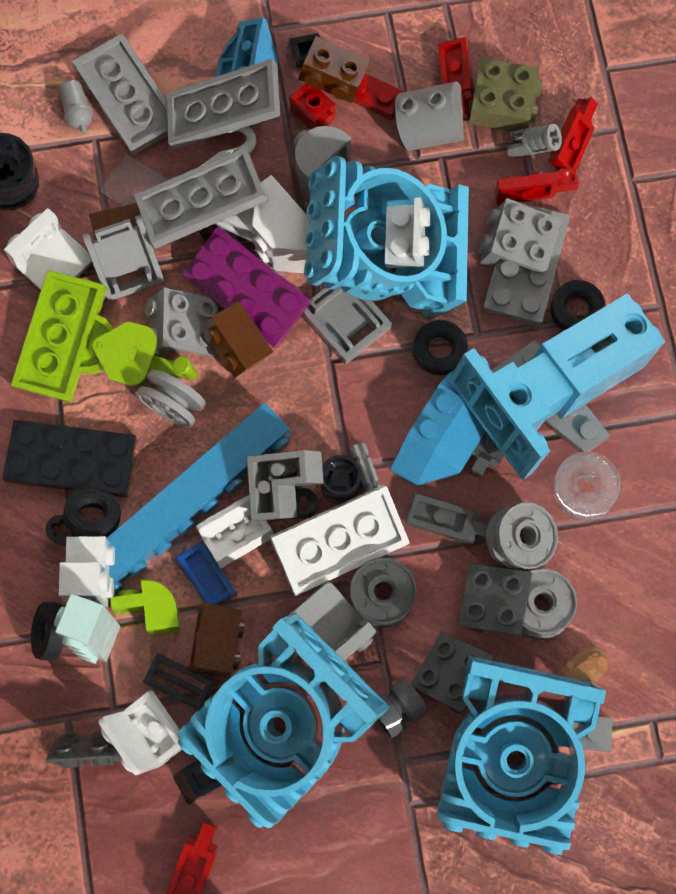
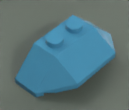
[215,17,278,77]
[390,371,486,487]

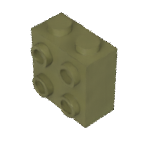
[469,58,543,131]

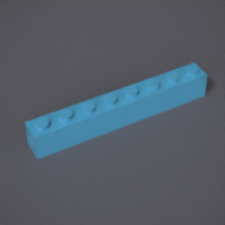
[107,403,291,599]

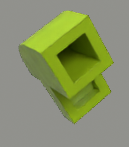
[110,580,181,636]

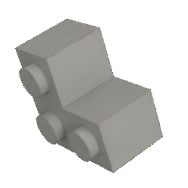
[247,450,323,521]

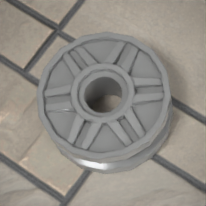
[135,369,206,428]
[486,503,558,570]
[522,568,578,640]

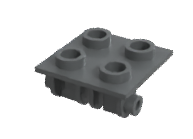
[458,564,532,636]
[411,631,495,714]
[46,731,120,768]

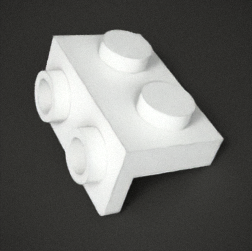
[196,495,274,569]

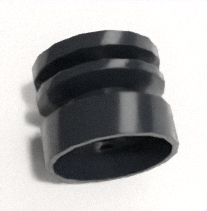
[0,133,39,210]

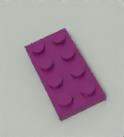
[182,226,313,348]

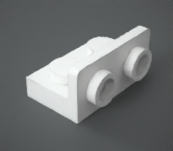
[385,197,430,268]

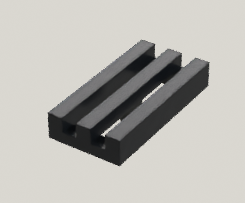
[143,653,215,711]

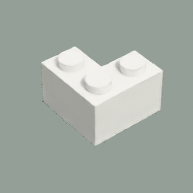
[58,537,115,607]

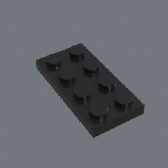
[2,420,137,498]

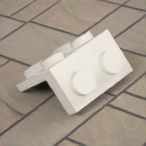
[4,208,93,290]
[98,690,182,775]

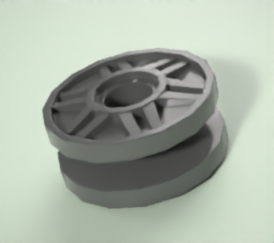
[349,558,417,628]

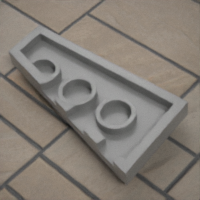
[491,340,610,456]

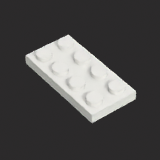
[269,485,410,596]

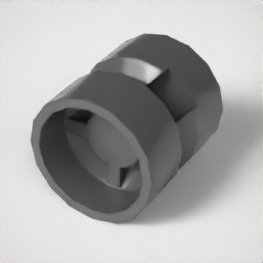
[377,678,429,739]

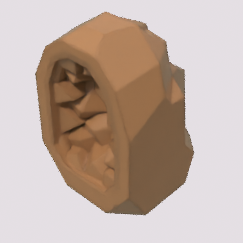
[556,647,608,683]

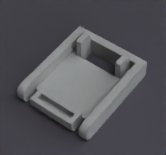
[83,215,165,302]
[302,287,392,365]

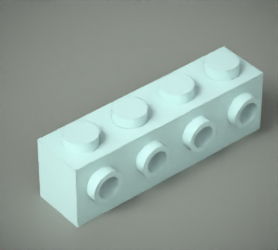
[54,594,121,664]

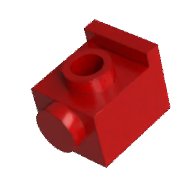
[289,83,335,129]

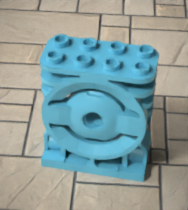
[304,155,469,319]
[177,614,390,828]
[436,655,606,855]

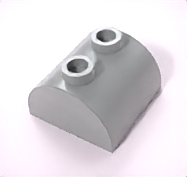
[395,81,464,151]
[294,126,351,202]

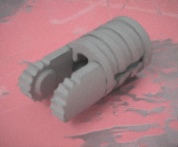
[507,124,562,157]

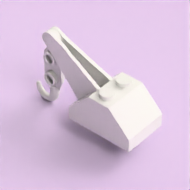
[201,126,309,273]

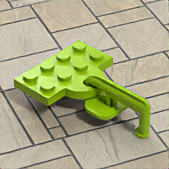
[11,270,198,403]

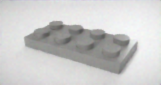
[72,34,168,156]
[167,59,280,149]
[134,147,268,249]
[482,200,571,327]

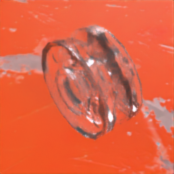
[552,451,621,522]

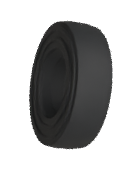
[550,280,606,331]
[413,320,468,375]
[63,488,121,537]
[31,602,64,661]

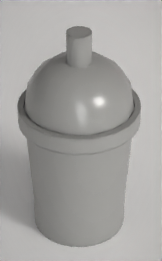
[59,80,93,134]

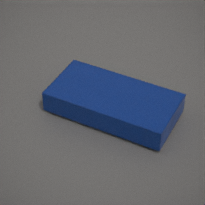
[176,541,237,606]

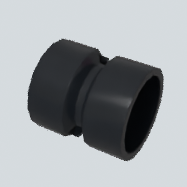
[320,455,361,505]

